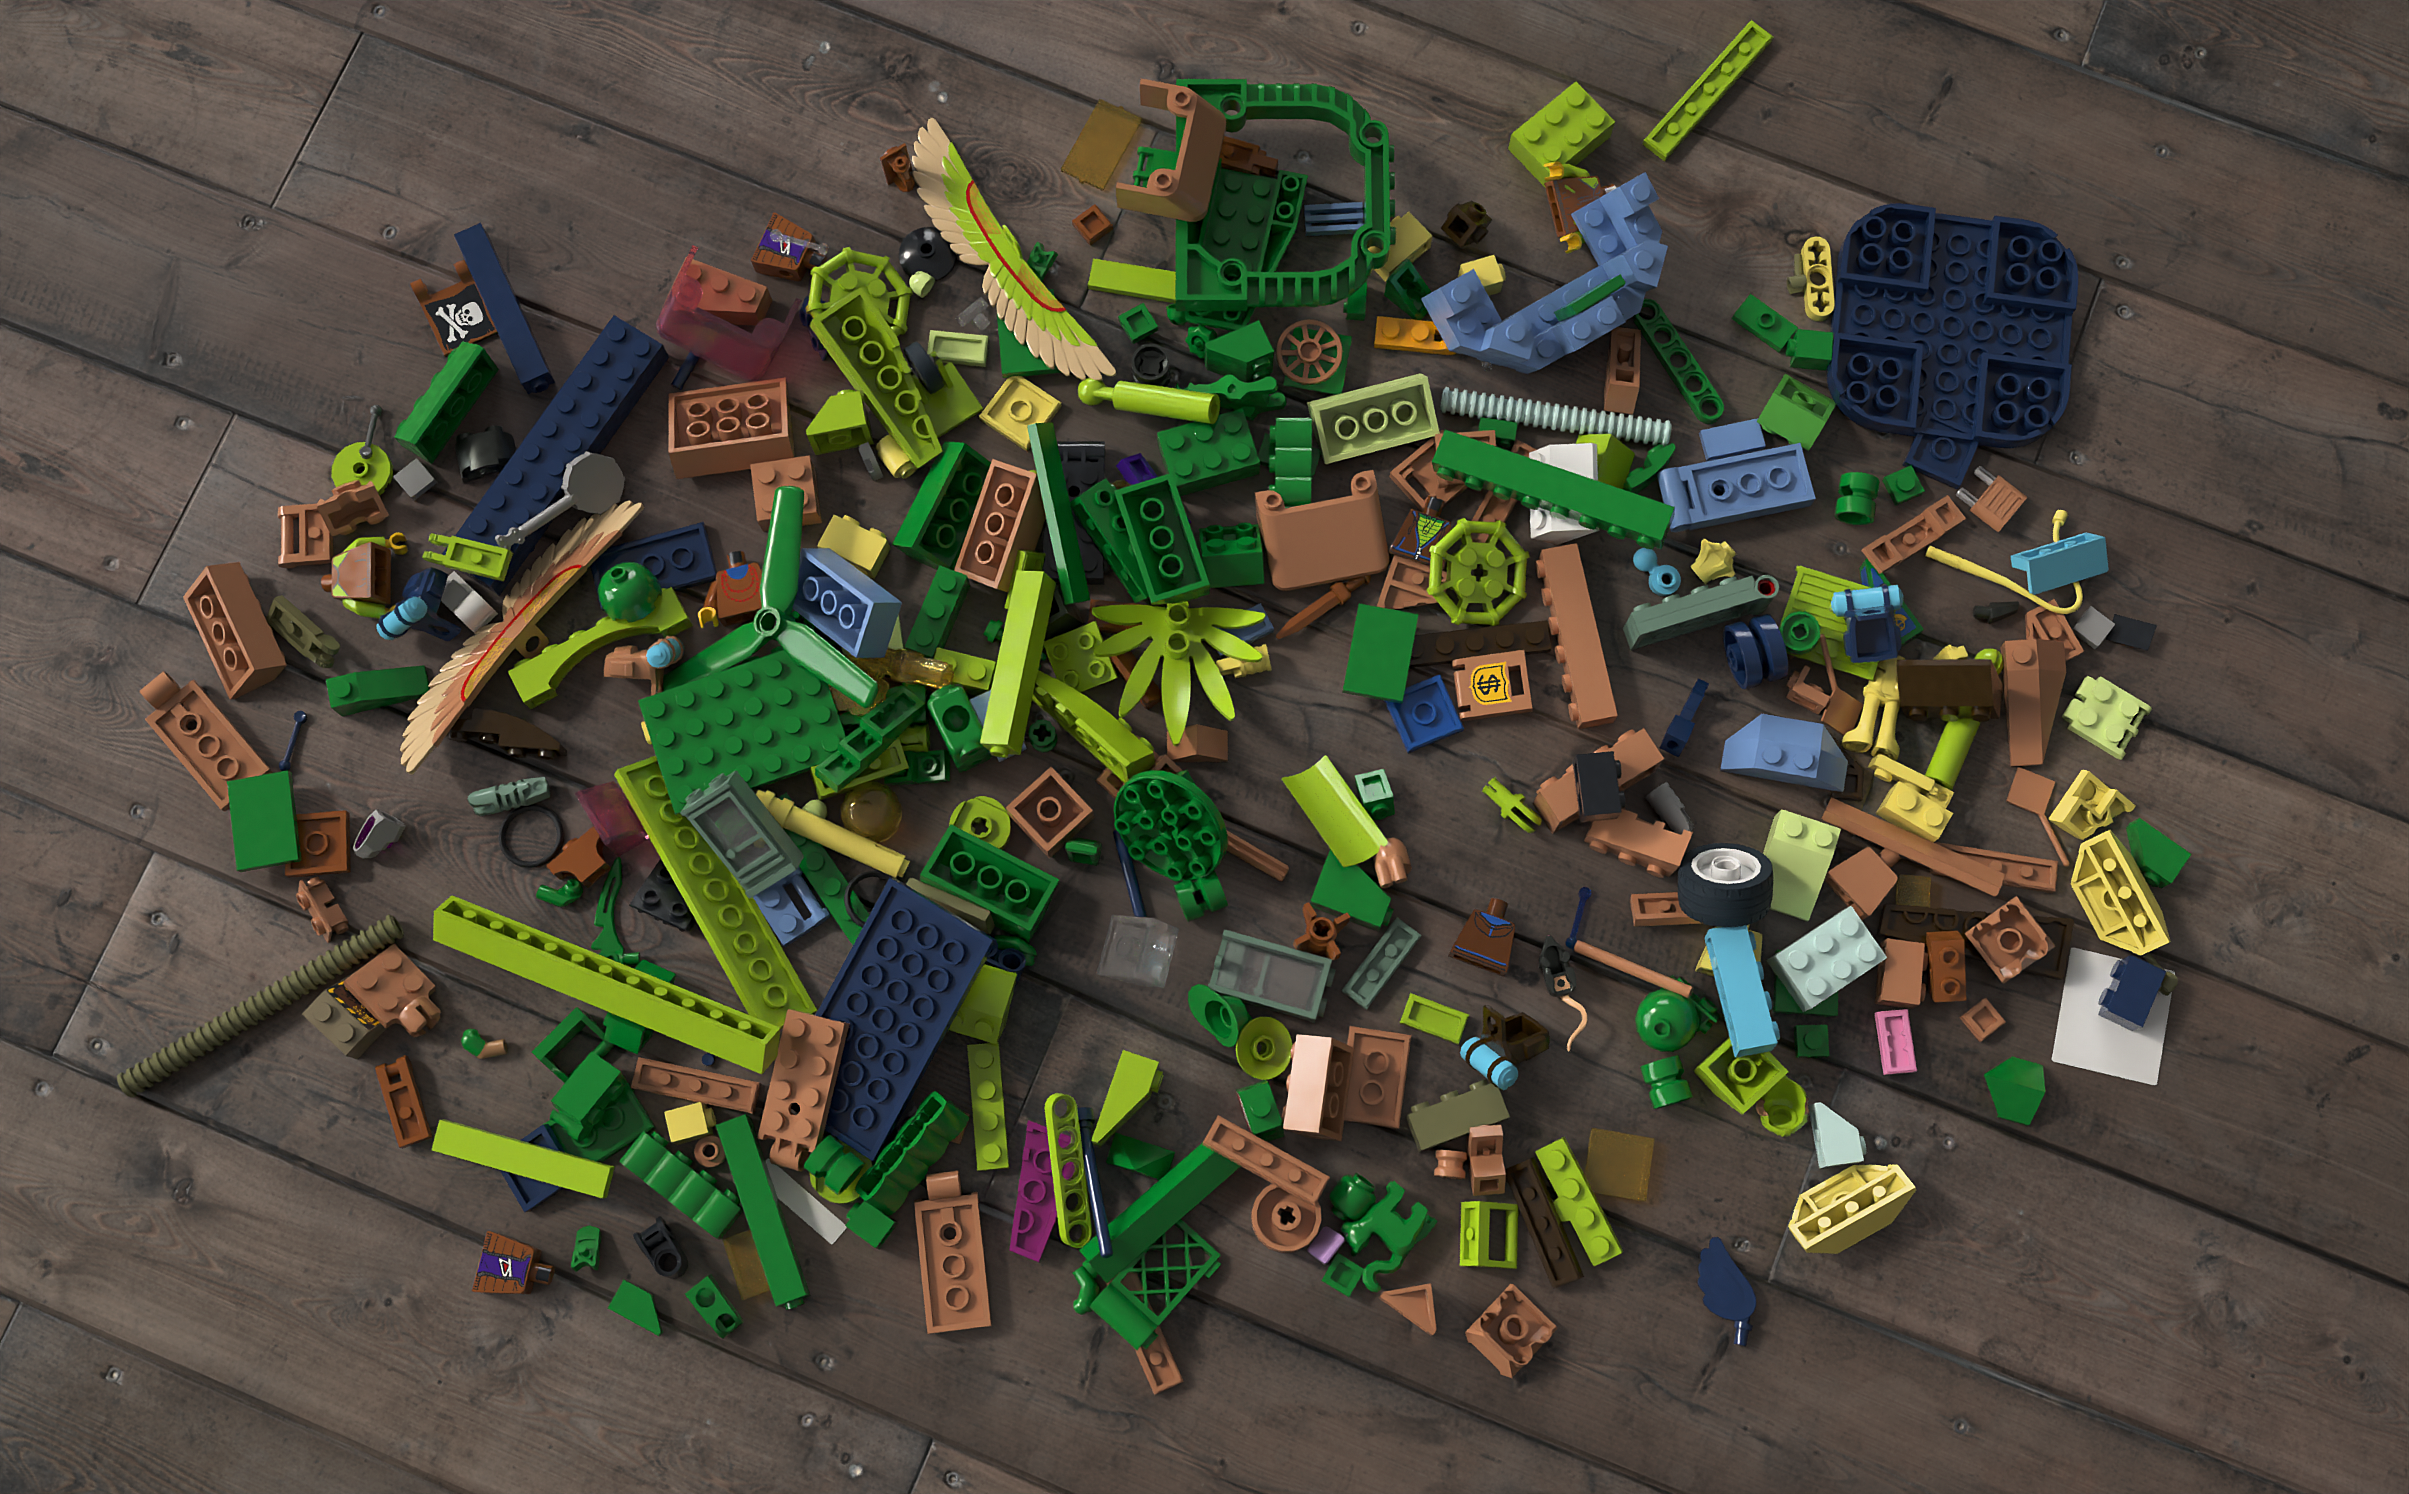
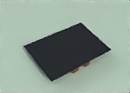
[2106,614,2157,651]

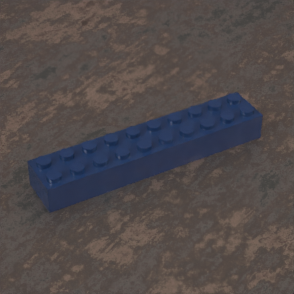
[442,315,669,596]

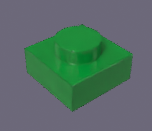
[1118,302,1158,344]
[1882,466,1925,506]
[1794,1025,1829,1058]
[1321,1253,1364,1297]

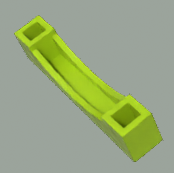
[508,587,693,709]

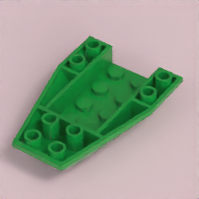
[1185,158,1308,331]

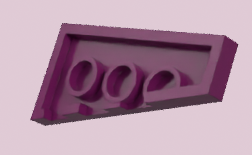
[1009,1120,1075,1263]

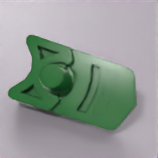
[1027,242,1058,282]
[571,1225,602,1272]

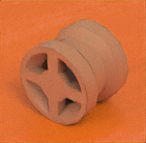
[1434,1150,1467,1179]

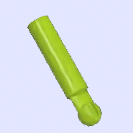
[1078,378,1220,424]
[1925,648,2004,790]

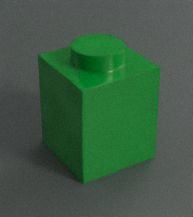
[1786,329,1833,371]
[845,1201,898,1250]

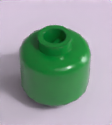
[1329,1173,1376,1222]

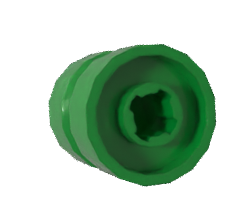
[1835,472,1880,525]
[1780,611,1820,656]
[1173,871,1228,922]
[1640,1055,1693,1109]
[804,1135,865,1195]

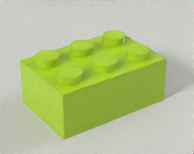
[1508,82,1615,187]

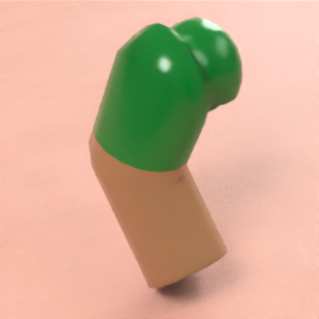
[461,1028,508,1059]

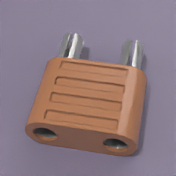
[1956,466,2027,533]

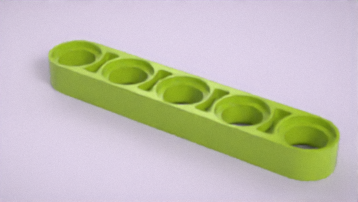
[1045,1093,1092,1248]

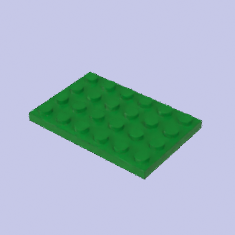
[638,650,846,816]

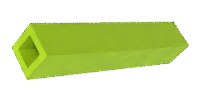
[980,571,1056,758]

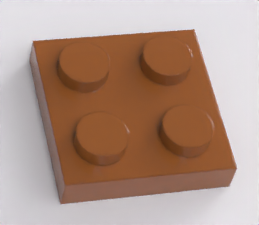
[285,810,351,878]

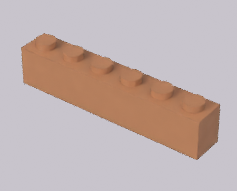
[1535,543,1618,729]

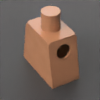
[1824,847,1901,921]

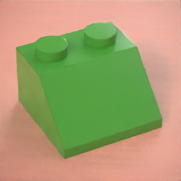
[1757,374,1836,451]

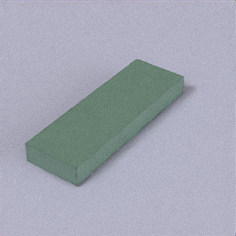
[1341,917,1422,1010]

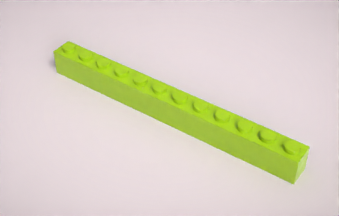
[433,895,781,1074]

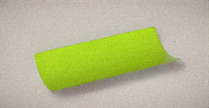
[1281,755,1388,867]

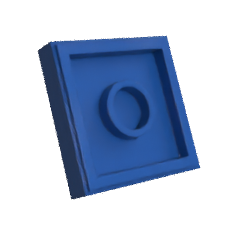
[1384,674,1464,753]

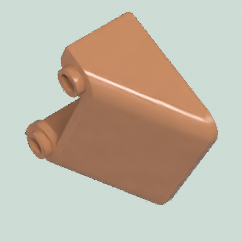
[1255,470,1389,591]

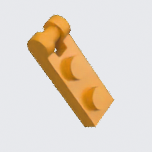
[1374,316,1456,355]

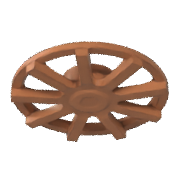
[1276,319,1343,385]

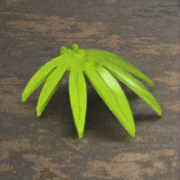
[1092,601,1265,746]

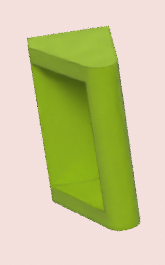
[1460,1201,1518,1269]

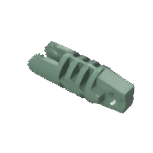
[467,777,550,816]

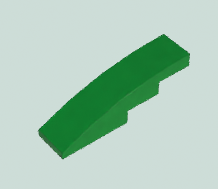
[815,686,926,793]

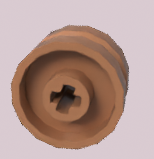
[1251,1184,1322,1253]

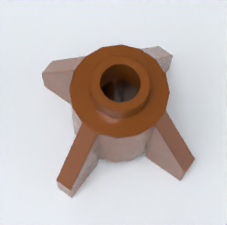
[1293,902,1350,960]

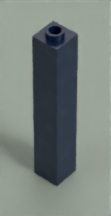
[454,223,555,394]

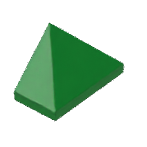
[1106,1133,1175,1180]

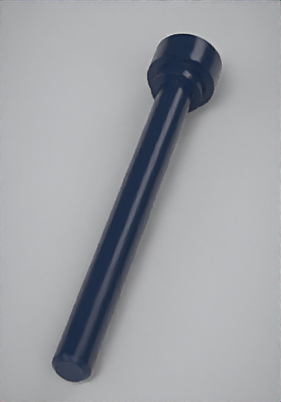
[1077,1107,1113,1258]

